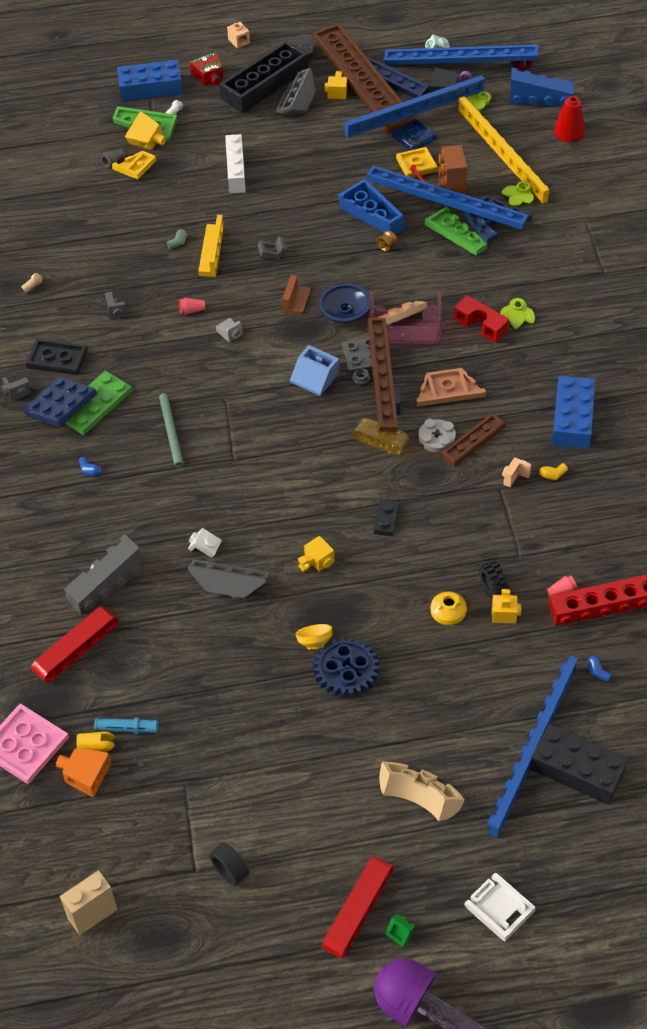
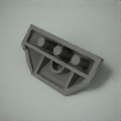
[276,68,316,116]
[188,559,270,599]

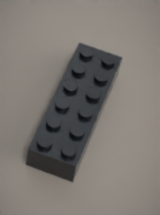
[219,41,308,112]

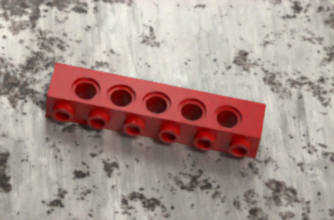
[548,575,647,626]

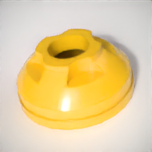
[430,592,467,625]
[296,624,333,650]

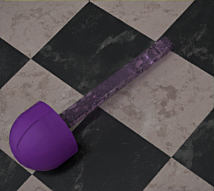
[374,959,486,1029]

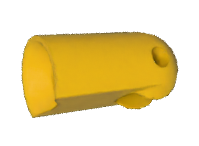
[77,731,115,752]

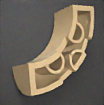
[380,762,465,821]

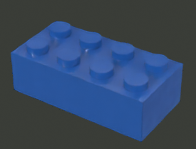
[117,60,183,101]
[552,376,595,449]

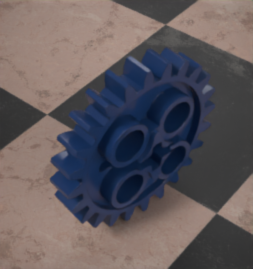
[313,637,380,698]

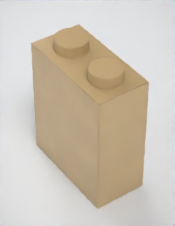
[60,870,118,935]

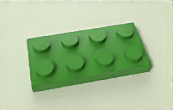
[65,371,132,435]

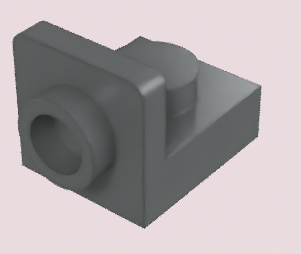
[105,291,127,319]

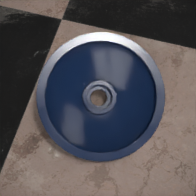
[319,283,371,324]

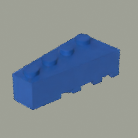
[509,68,574,106]
[338,179,405,235]

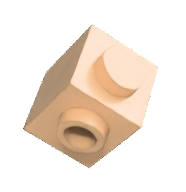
[227,22,250,48]

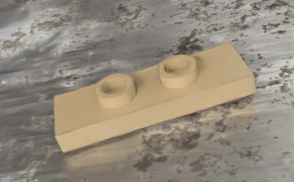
[377,301,428,325]

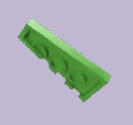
[113,106,178,143]
[425,206,488,255]

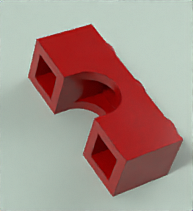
[454,295,509,343]

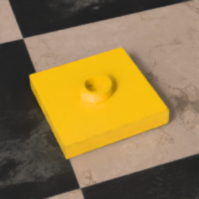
[396,147,438,178]

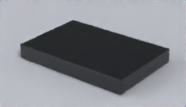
[26,339,88,375]

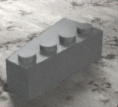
[64,534,144,614]

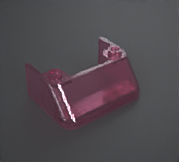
[370,288,441,344]

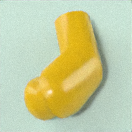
[539,463,568,480]

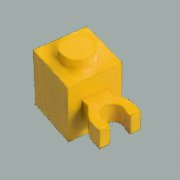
[325,71,347,99]
[298,536,334,572]
[492,589,521,623]

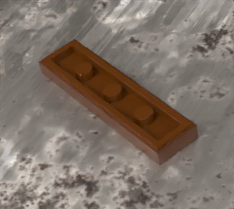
[441,413,506,467]

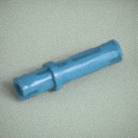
[94,717,159,734]

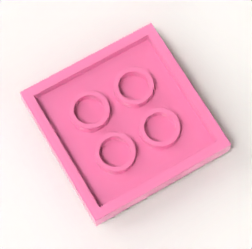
[0,704,69,784]

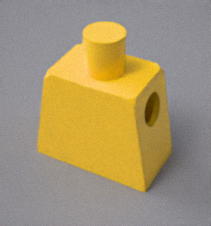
[125,112,166,150]

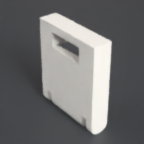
[464,873,535,942]

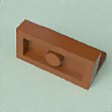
[282,275,311,314]

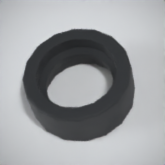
[209,842,249,886]

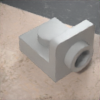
[216,318,243,342]

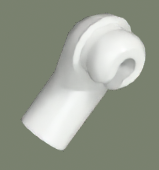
[166,100,183,114]

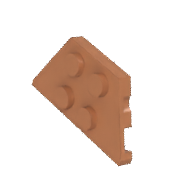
[417,368,486,407]

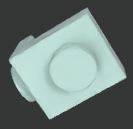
[425,34,450,48]

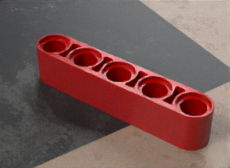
[31,606,118,683]
[322,856,394,959]

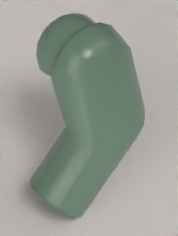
[167,229,187,249]

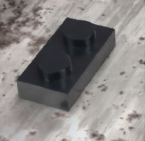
[374,499,399,537]

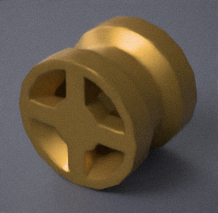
[376,230,398,252]

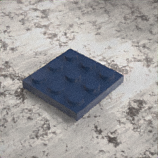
[23,377,98,427]

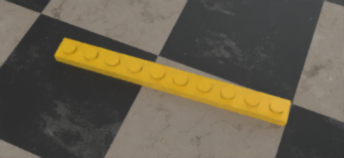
[458,96,549,204]

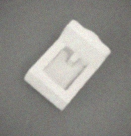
[188,528,222,558]

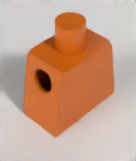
[56,748,111,797]

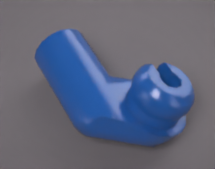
[587,655,612,683]

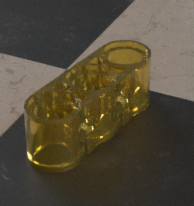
[352,418,409,455]

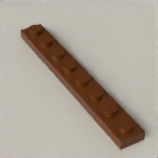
[368,318,398,432]

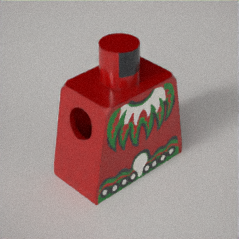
[189,52,224,85]

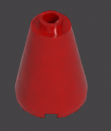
[554,96,586,143]

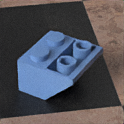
[290,345,339,396]

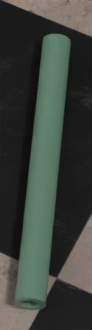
[159,393,184,468]

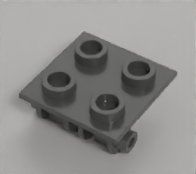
[341,338,372,371]

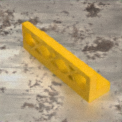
[199,215,224,277]

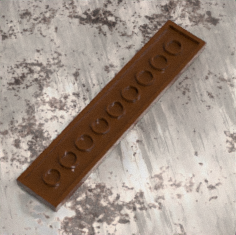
[312,23,415,133]

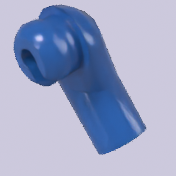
[78,457,102,476]

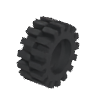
[478,560,509,599]

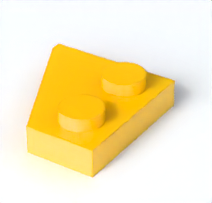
[112,151,156,180]

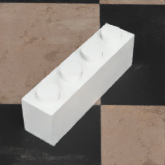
[225,134,246,194]

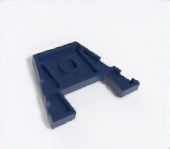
[462,195,532,244]

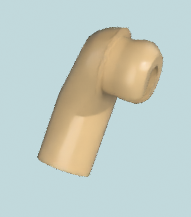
[21,273,43,293]

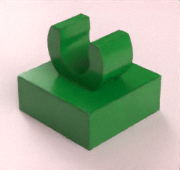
[385,914,415,947]

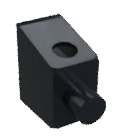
[428,68,459,93]

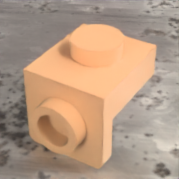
[502,457,531,487]

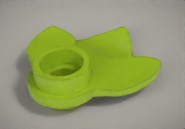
[466,91,491,110]
[501,181,534,206]
[500,298,535,330]

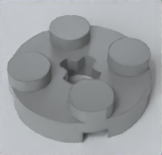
[419,419,456,453]

